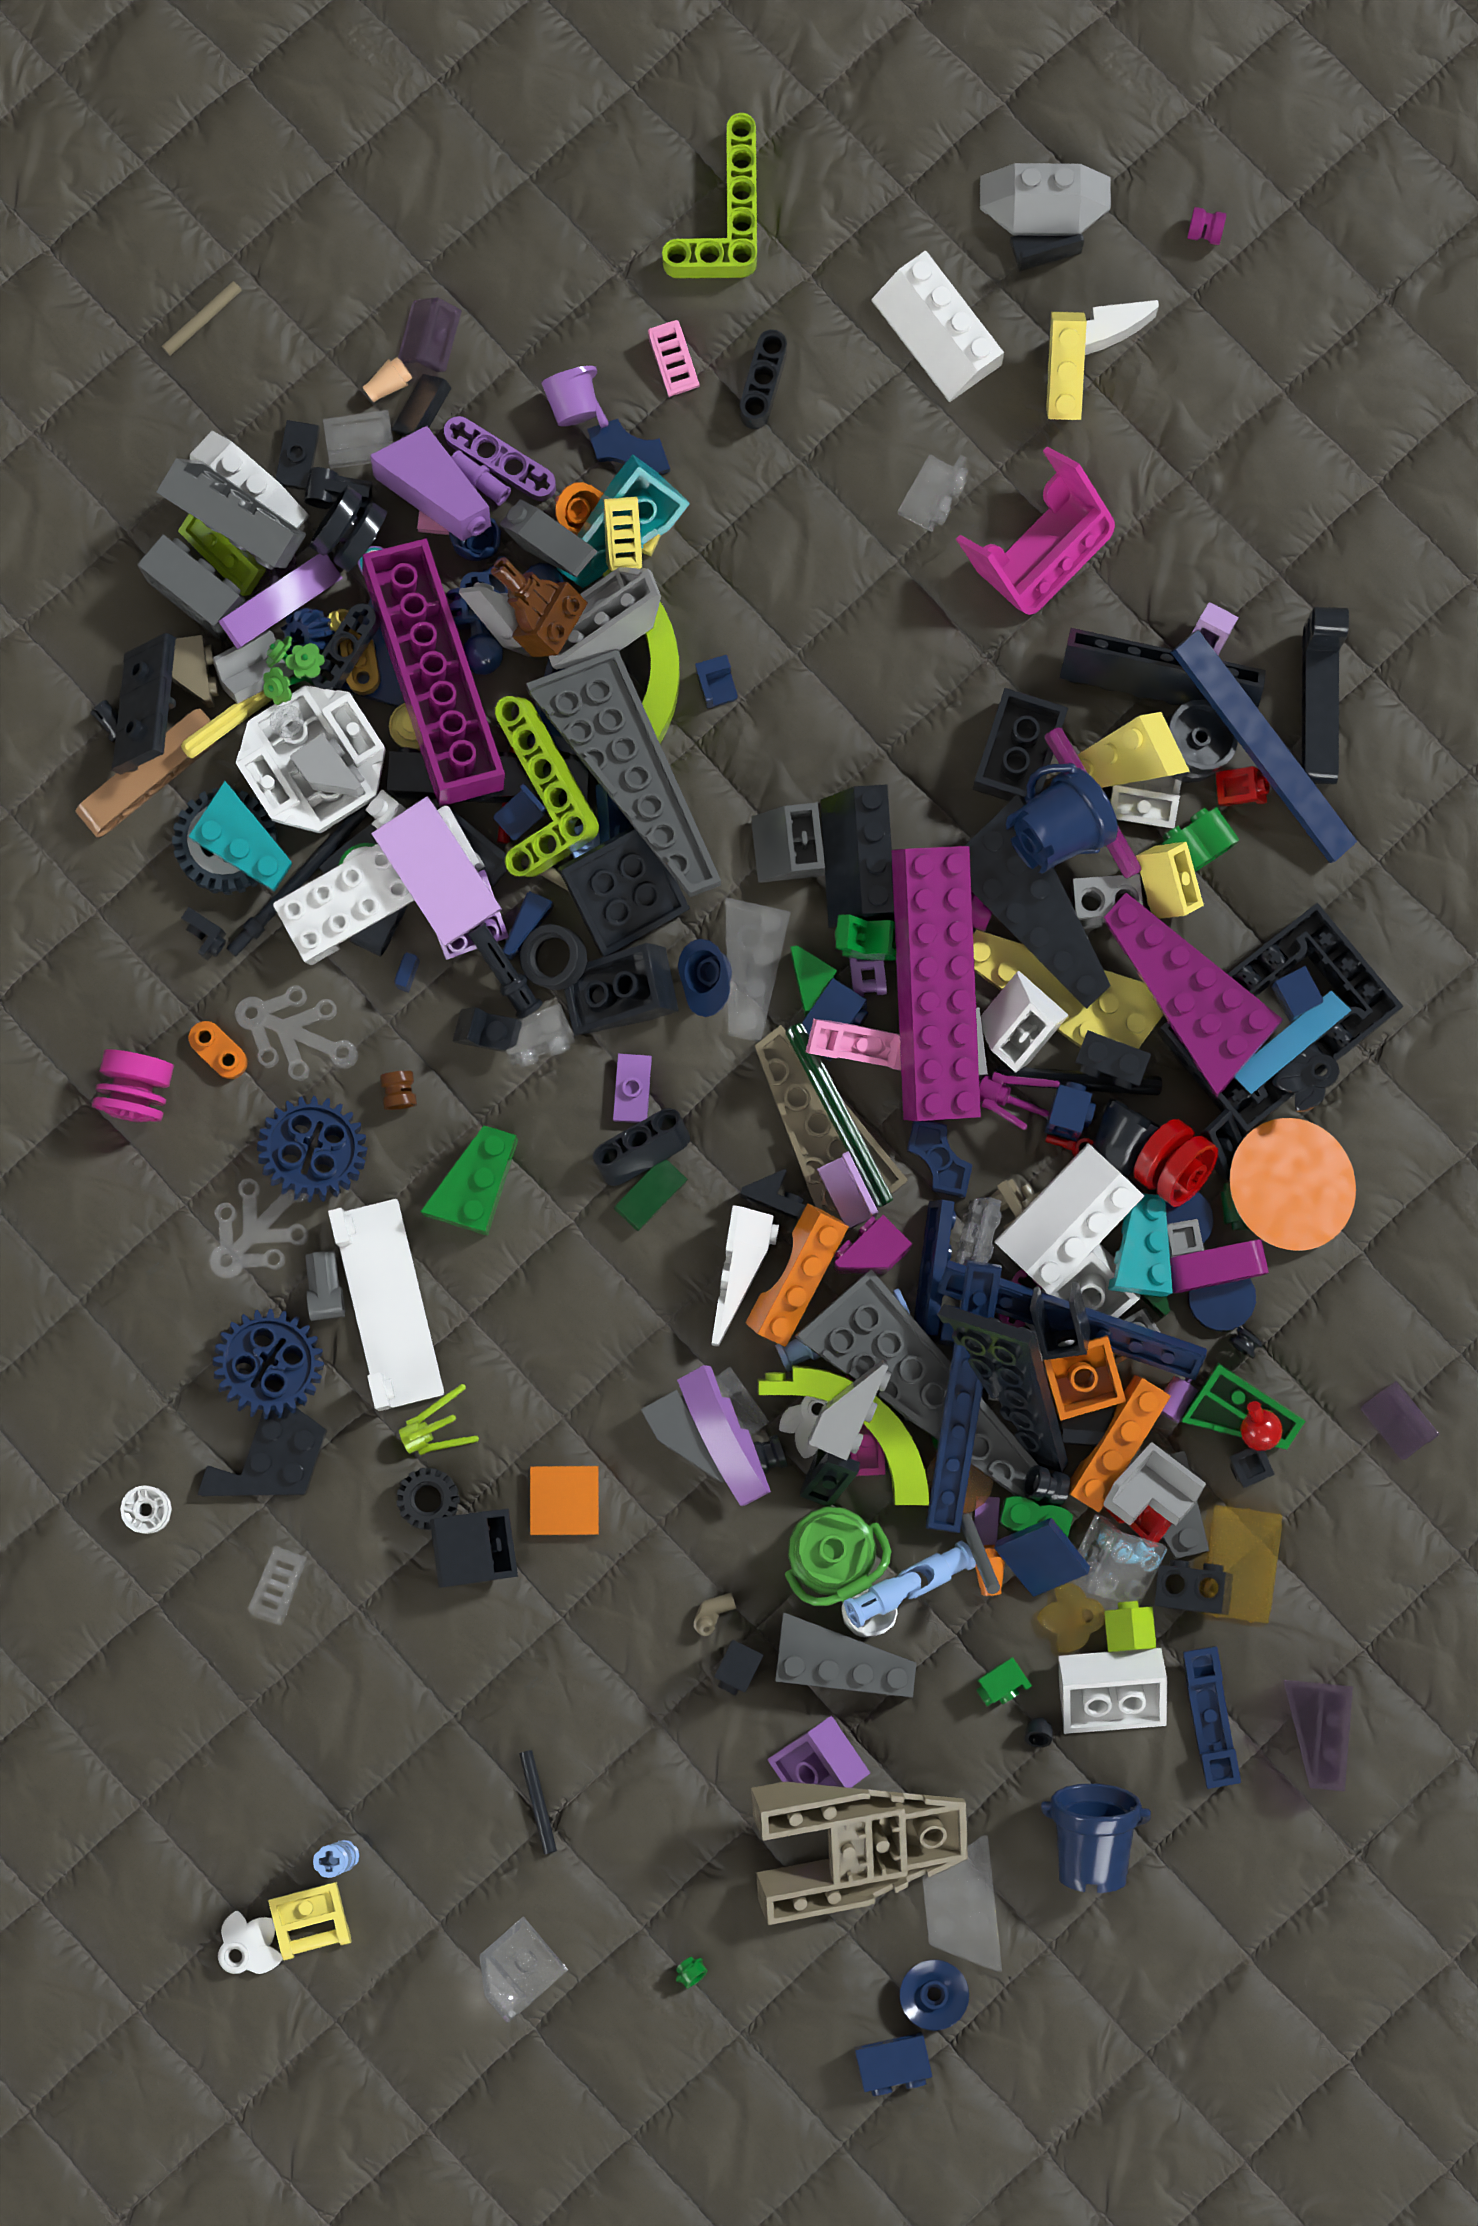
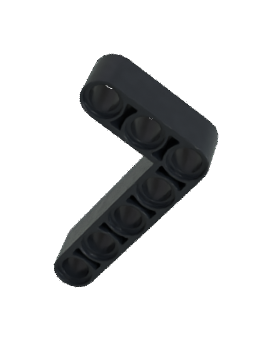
[1301,607,1349,784]

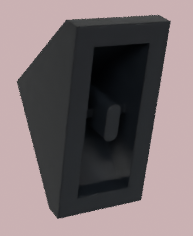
[1199,1109,1243,1180]

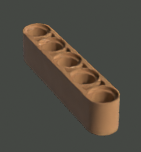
[75,708,220,838]

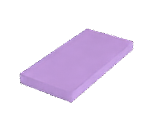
[371,796,502,946]

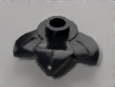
[1272,1046,1340,1112]

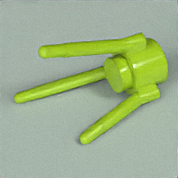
[399,1384,479,1456]

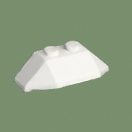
[190,431,309,528]

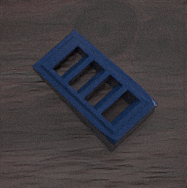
[503,891,554,960]

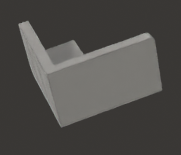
[1103,1442,1206,1526]

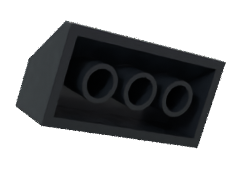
[820,784,895,928]

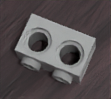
[1070,874,1143,929]

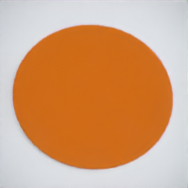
[1230,1118,1356,1251]

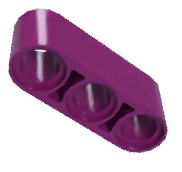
[1170,1240,1269,1293]

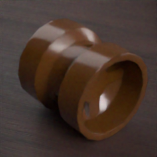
[380,1071,417,1110]

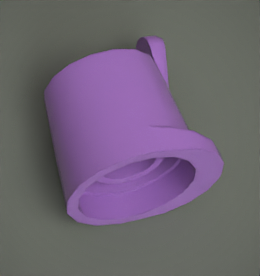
[542,366,609,428]

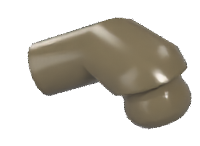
[694,1593,736,1636]

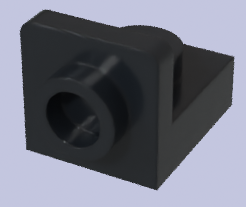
[181,907,226,961]

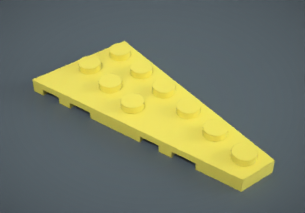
[973,930,1164,1049]

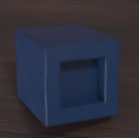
[695,655,738,709]
[1271,966,1324,1022]

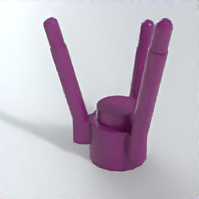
[979,1072,1060,1130]

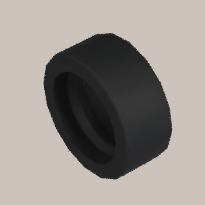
[520,924,587,990]

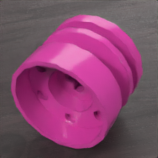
[92,1049,174,1123]

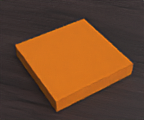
[530,1466,599,1535]

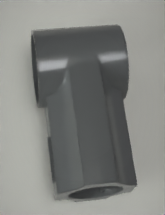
[306,1251,345,1321]

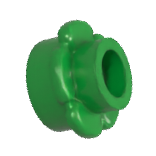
[676,1956,708,1989]

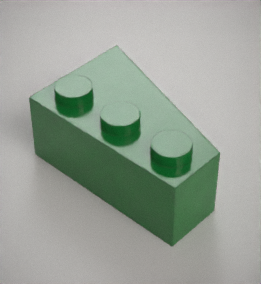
[420,1125,518,1236]
[1180,1362,1306,1450]

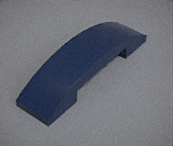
[1183,1646,1241,1789]

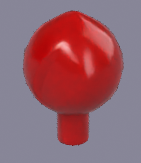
[1240,1401,1283,1451]

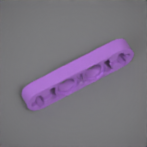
[444,416,556,501]

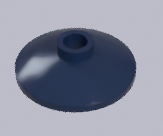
[900,1959,969,2031]

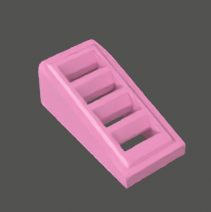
[647,320,700,397]

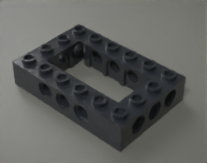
[1157,902,1404,1137]

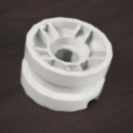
[120,1485,172,1534]

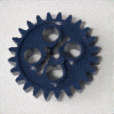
[257,1096,367,1203]
[212,1309,324,1419]

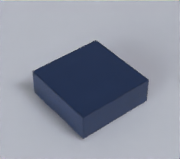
[394,952,420,993]

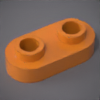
[189,1021,248,1079]

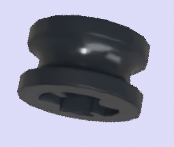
[1228,1327,1263,1359]

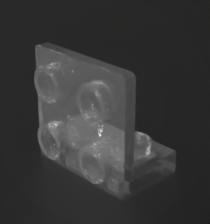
[898,454,969,532]
[506,1003,575,1068]
[1073,1514,1167,1606]

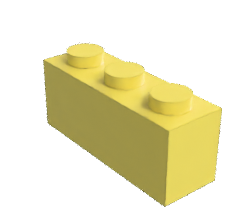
[1046,312,1087,420]

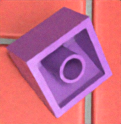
[767,1715,870,1788]

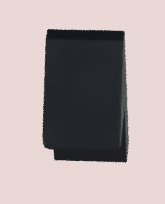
[453,1007,522,1054]
[740,1169,806,1221]
[800,1448,860,1507]

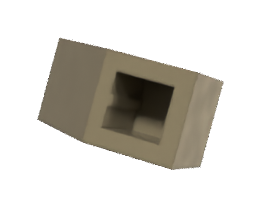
[172,635,219,708]

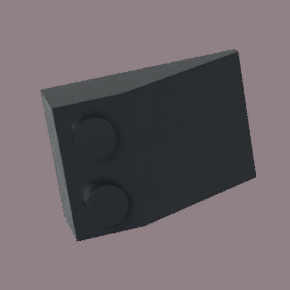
[561,943,679,1036]

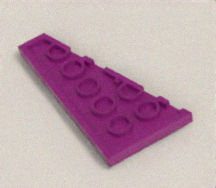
[1104,893,1283,1098]

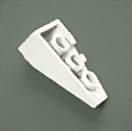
[712,1205,779,1347]

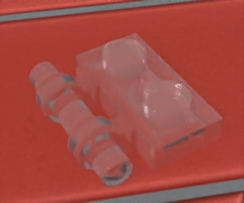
[954,1197,1002,1266]

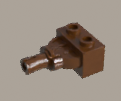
[491,557,588,657]

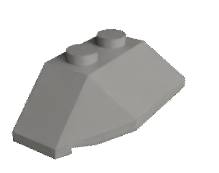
[980,163,1111,236]
[549,567,661,669]

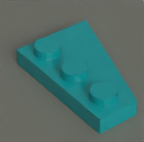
[188,781,292,892]
[1108,1193,1173,1297]

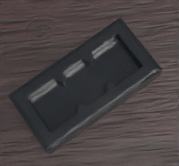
[275,420,320,491]

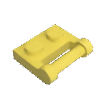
[268,1882,351,1961]

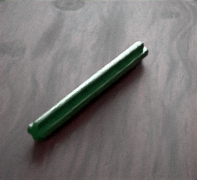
[785,1023,893,1208]

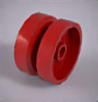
[1134,1119,1218,1207]

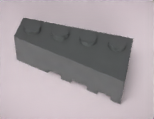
[156,458,306,570]
[776,1612,917,1698]

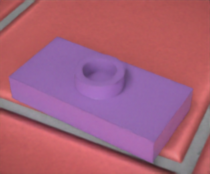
[613,1054,652,1123]

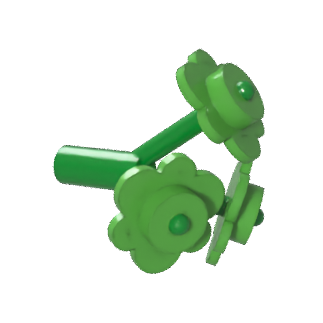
[263,635,327,705]

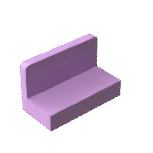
[817,1151,878,1231]

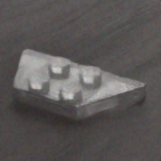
[922,1835,1002,1972]

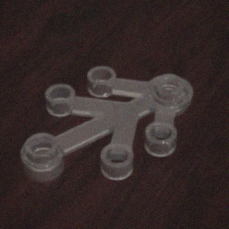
[235,985,358,1081]
[210,1178,308,1278]

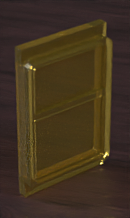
[1200,1505,1283,1623]

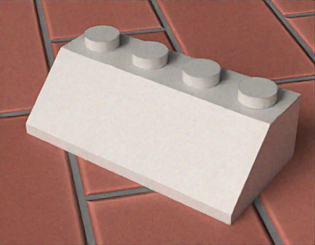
[872,250,1004,402]
[994,1144,1144,1295]

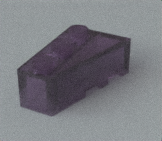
[1283,1680,1354,1792]

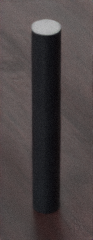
[519,1750,557,1854]

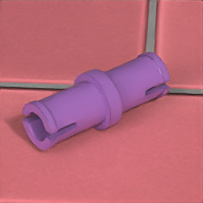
[451,450,511,506]

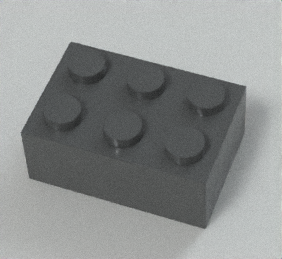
[137,534,245,643]

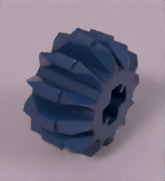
[280,608,336,655]

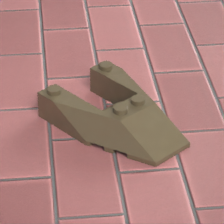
[751,1782,968,1925]

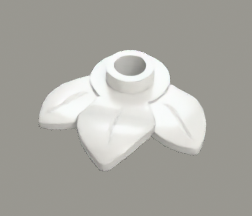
[779,1396,828,1458]
[218,1911,283,1974]

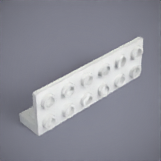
[274,805,485,965]
[328,1199,444,1411]

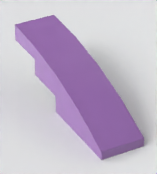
[218,553,342,649]
[677,1365,771,1506]

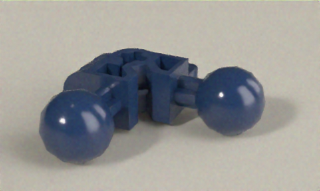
[446,556,563,675]

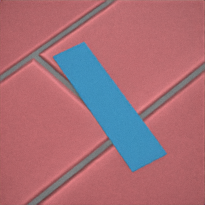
[1235,991,1351,1094]

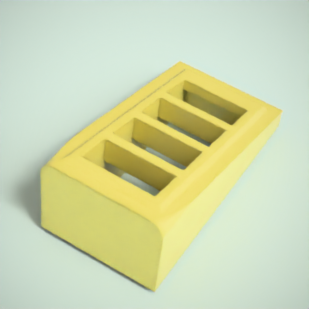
[604,497,642,571]

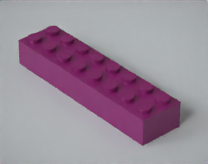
[362,538,505,807]
[892,846,981,1121]

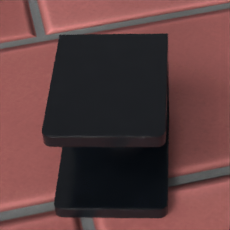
[1030,1281,1091,1360]

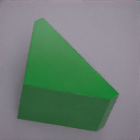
[790,945,837,1017]

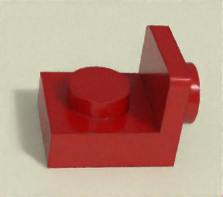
[1216,766,1270,806]

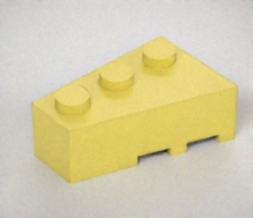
[1078,712,1190,788]

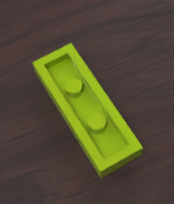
[178,514,266,596]

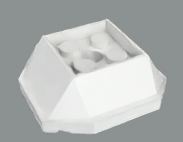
[236,686,386,833]

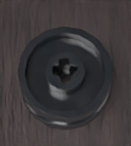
[309,485,387,572]
[1165,699,1238,783]

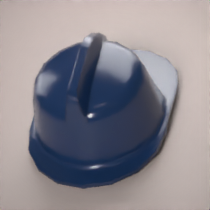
[678,939,732,1017]

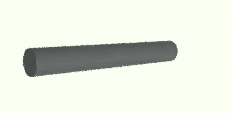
[961,1513,1000,1594]

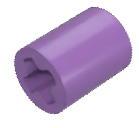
[1161,1376,1198,1423]

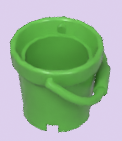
[785,1506,891,1606]

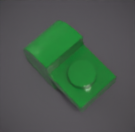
[835,914,896,961]

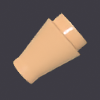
[363,357,413,403]

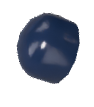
[449,518,502,561]

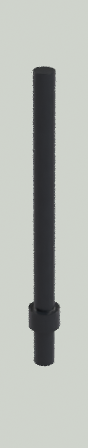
[226,805,369,957]

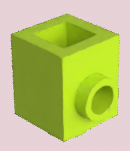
[1104,1601,1156,1652]

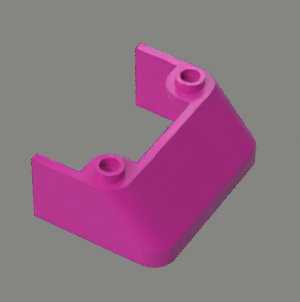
[956,447,1115,615]

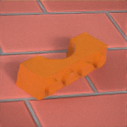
[745,1203,849,1347]
[1069,1375,1171,1512]

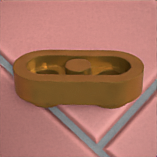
[340,629,380,695]

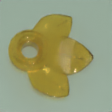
[1037,1583,1105,1652]

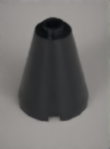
[1093,1098,1161,1178]

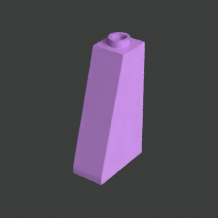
[370,426,491,541]

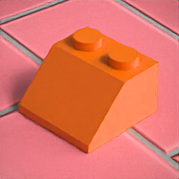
[1042,1336,1126,1421]

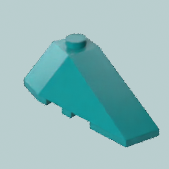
[556,454,690,588]

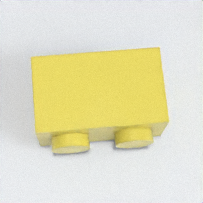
[1136,842,1204,919]

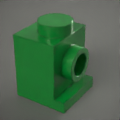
[976,1657,1032,1707]

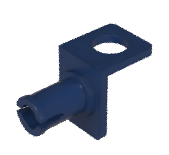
[493,783,548,841]

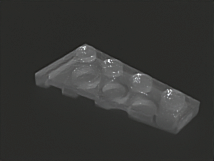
[725,897,791,1042]

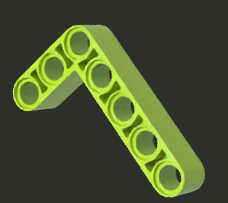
[662,113,757,278]
[495,696,599,877]

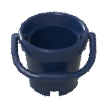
[1006,763,1118,873]
[1041,1784,1151,1893]

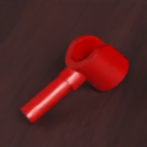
[1045,1134,1094,1156]

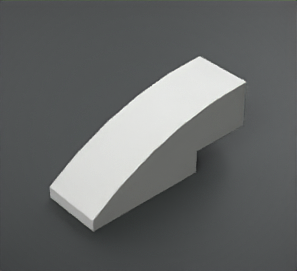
[1085,300,1159,355]

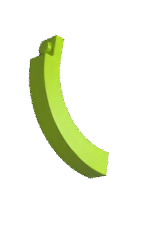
[603,569,680,743]
[758,1365,929,1505]

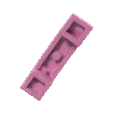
[806,1019,901,1070]

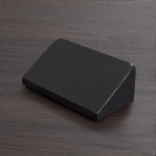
[391,374,452,437]

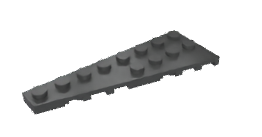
[526,649,721,897]
[795,1269,1039,1498]

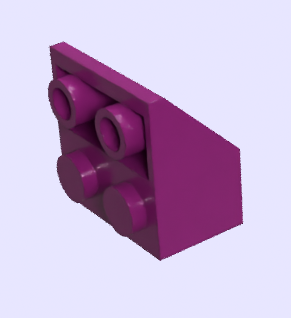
[833,1215,912,1274]

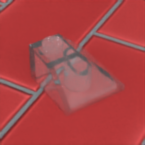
[479,1916,568,2023]

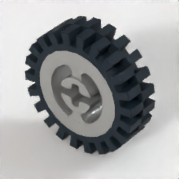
[172,788,279,895]

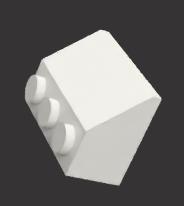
[1058,1648,1167,1734]

